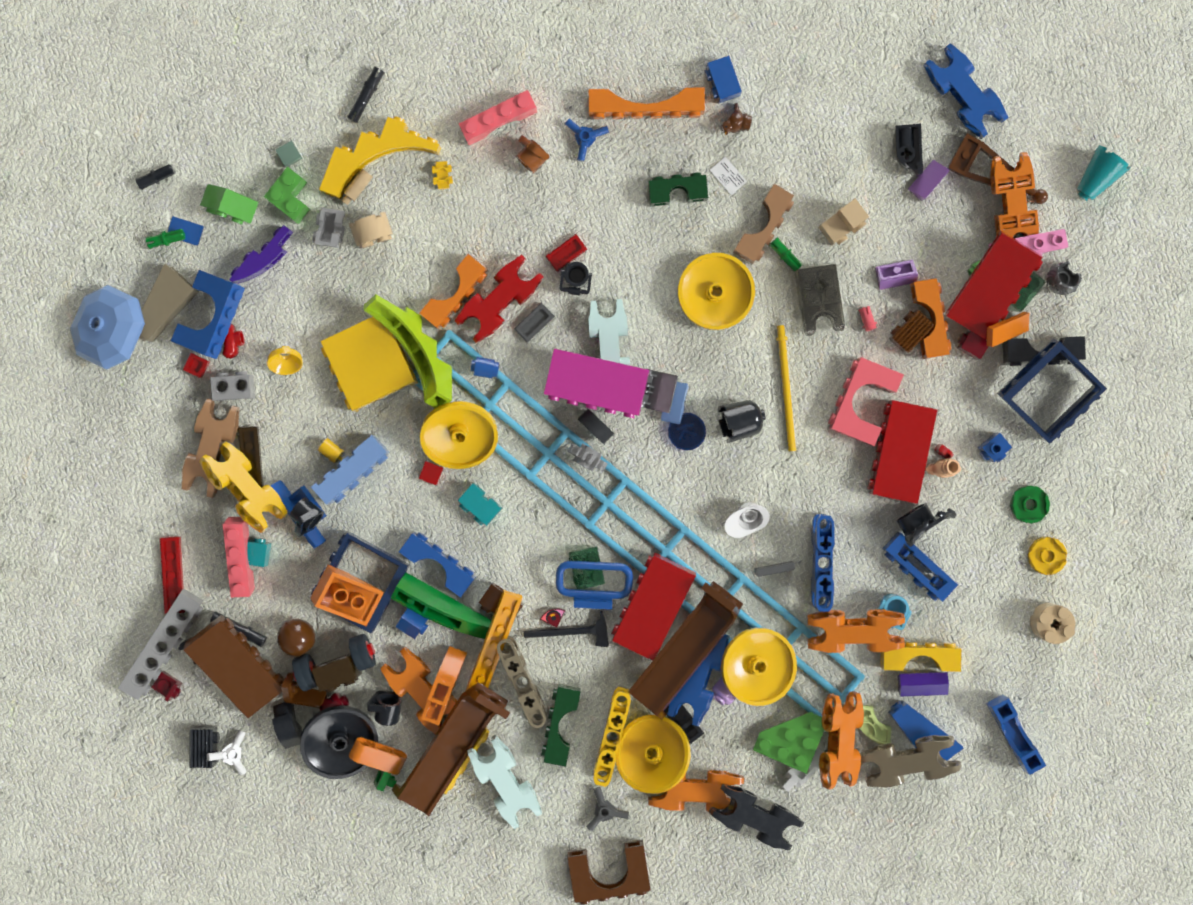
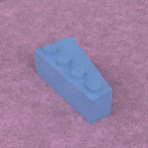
[311,435,389,505]

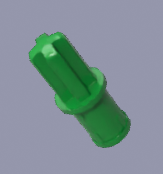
[146,229,185,249]
[769,237,802,272]

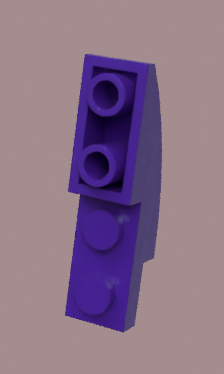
[229,225,294,284]

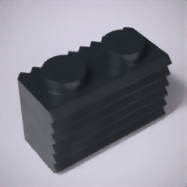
[189,726,220,768]

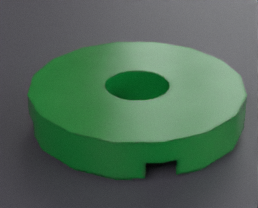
[1010,485,1050,524]

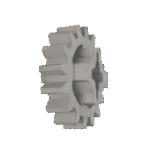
[568,443,608,472]

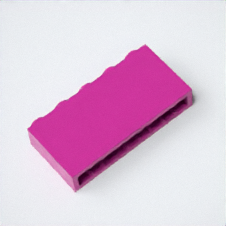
[544,349,650,419]

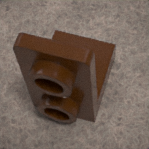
[281,673,327,708]

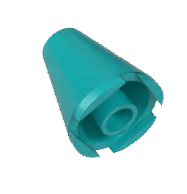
[1077,145,1131,201]

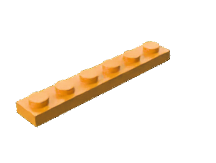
[465,590,523,691]

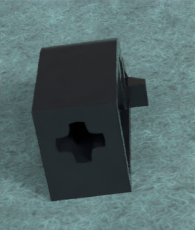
[895,123,923,177]

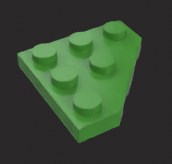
[753,712,824,774]

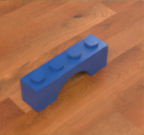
[399,532,476,598]
[986,694,1046,775]

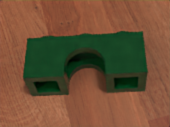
[648,172,708,207]

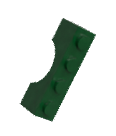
[541,684,581,767]

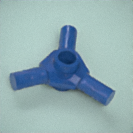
[565,118,609,162]

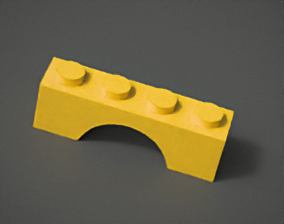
[880,642,962,672]

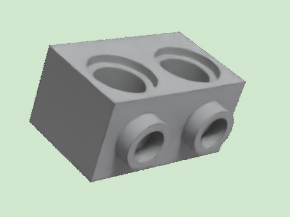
[210,371,255,401]

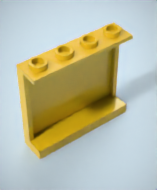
[321,316,418,412]

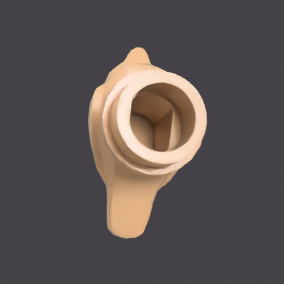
[925,459,961,478]

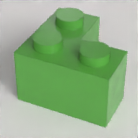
[264,166,310,224]
[200,184,259,225]

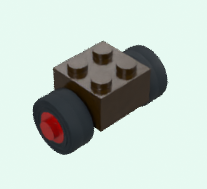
[292,634,376,693]

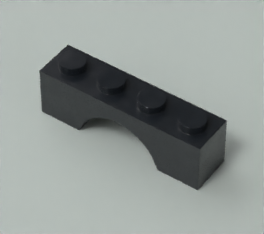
[1003,336,1086,366]

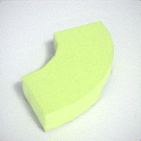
[854,705,891,744]

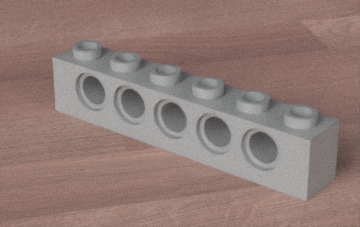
[118,589,204,700]

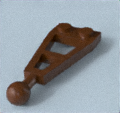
[947,133,1048,204]

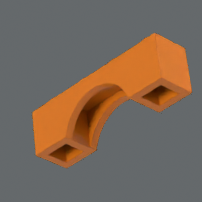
[419,254,487,329]
[910,278,951,359]

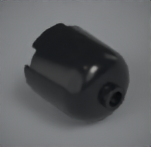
[717,400,766,443]

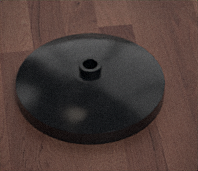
[300,706,378,779]

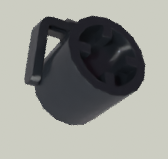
[559,262,592,296]
[289,497,324,537]
[367,691,402,726]

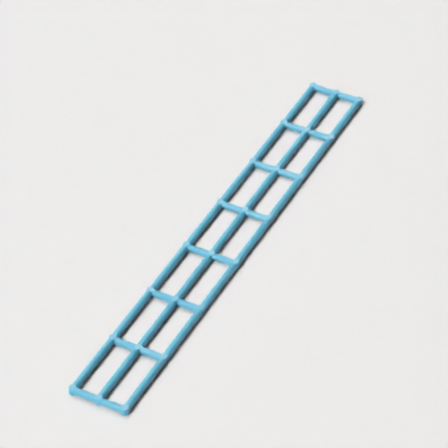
[413,330,865,716]

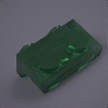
[569,546,605,589]

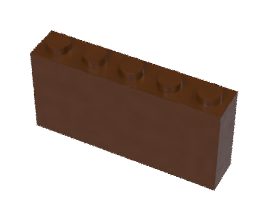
[183,615,285,718]

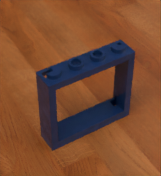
[997,338,1107,444]
[310,532,410,634]

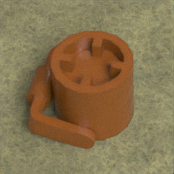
[516,135,549,174]

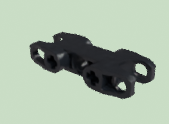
[709,784,805,850]

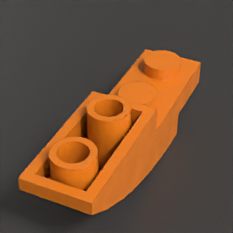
[421,646,467,726]

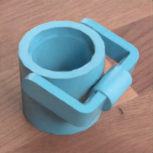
[878,594,912,630]

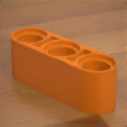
[349,737,407,775]

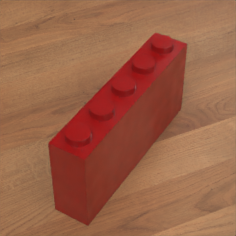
[946,231,1043,340]
[867,400,938,504]
[611,553,696,661]

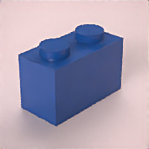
[704,56,742,104]

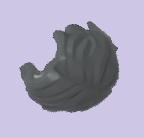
[1046,261,1082,295]

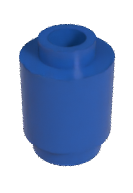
[471,357,499,379]

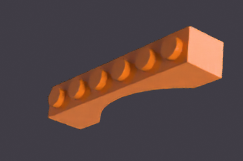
[589,87,705,120]

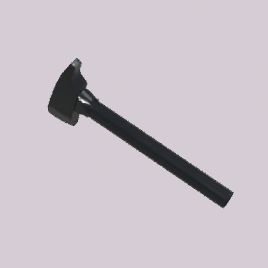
[524,611,609,647]

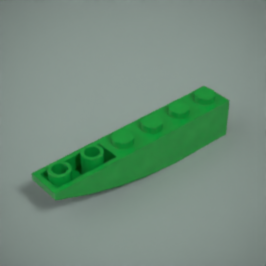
[391,572,492,639]

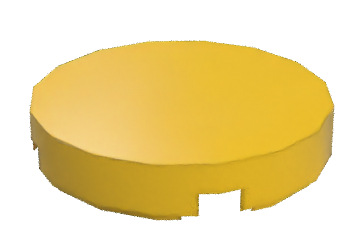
[1027,537,1067,575]

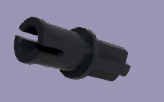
[135,164,175,190]

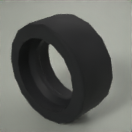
[578,409,614,444]

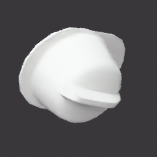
[725,502,770,538]

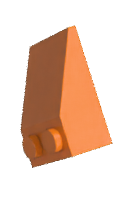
[310,565,384,626]

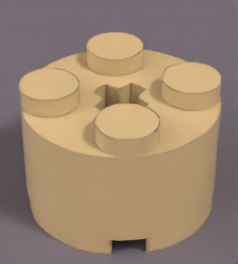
[349,212,393,249]
[1030,603,1076,644]

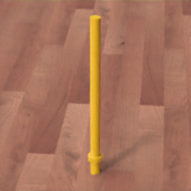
[776,325,796,451]

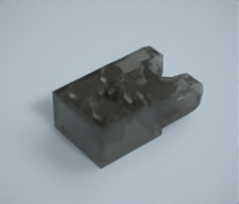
[795,264,845,336]

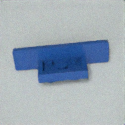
[270,480,327,549]

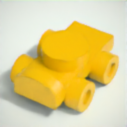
[432,161,453,190]

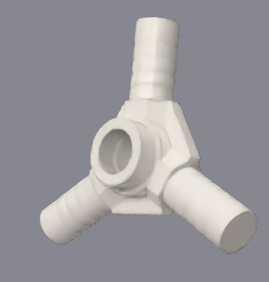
[207,730,246,775]

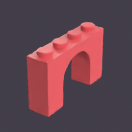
[828,357,904,446]

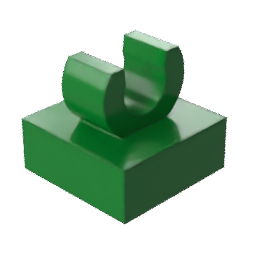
[373,770,397,792]

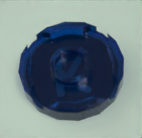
[668,413,706,451]

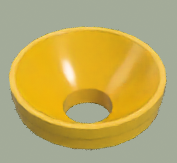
[267,346,303,375]

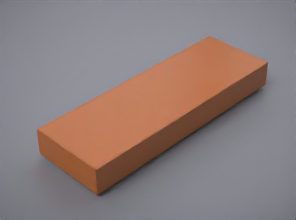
[987,312,1030,347]

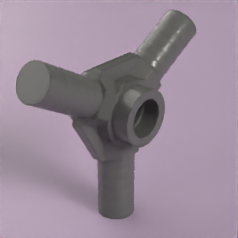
[586,787,629,832]

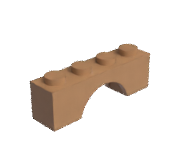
[733,184,794,264]

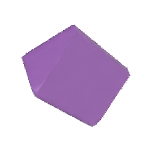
[908,160,950,201]
[875,260,918,290]

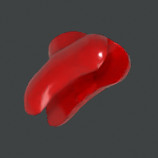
[222,323,245,359]

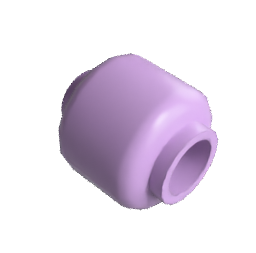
[712,677,736,705]

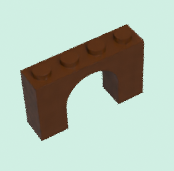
[568,840,651,904]

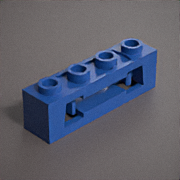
[882,532,958,602]

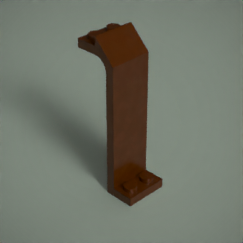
[628,581,743,720]
[392,682,510,816]

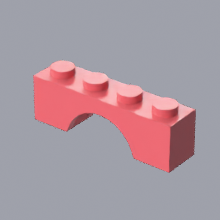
[459,90,537,146]
[223,517,255,598]

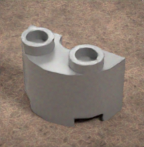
[312,207,345,248]

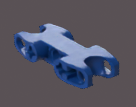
[923,43,1009,139]
[811,514,835,612]
[668,634,730,726]

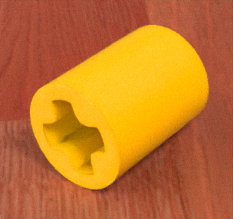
[318,438,344,464]

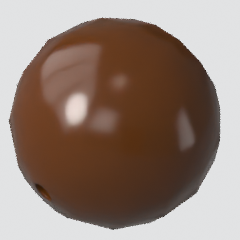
[277,618,316,657]

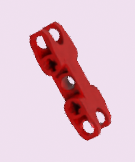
[454,254,544,344]

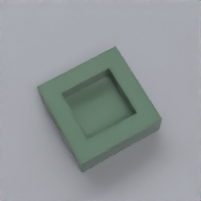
[276,140,303,168]

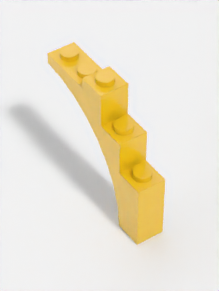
[319,116,441,200]

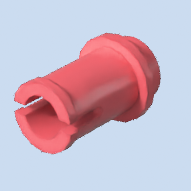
[858,306,877,332]

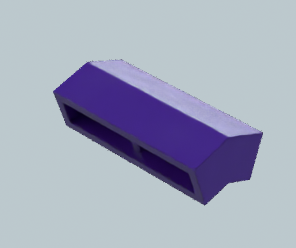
[897,672,949,697]

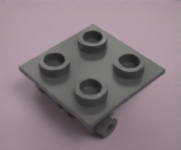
[642,369,678,413]

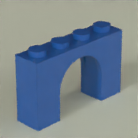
[171,270,245,359]

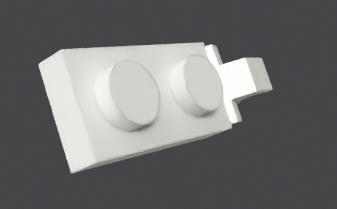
[783,747,823,792]

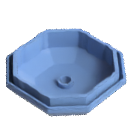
[70,285,145,370]

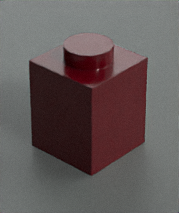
[957,331,989,360]

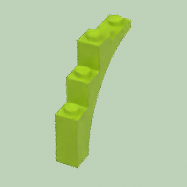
[363,294,452,408]

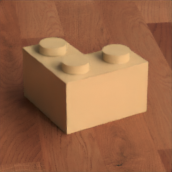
[818,198,869,245]

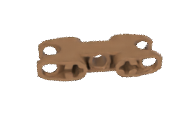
[181,398,240,498]

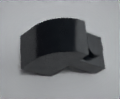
[272,702,302,749]

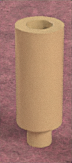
[342,169,373,205]

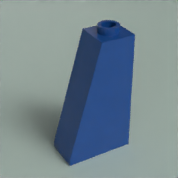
[888,701,964,761]

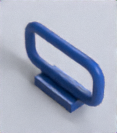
[555,561,633,609]

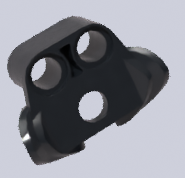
[897,503,957,547]

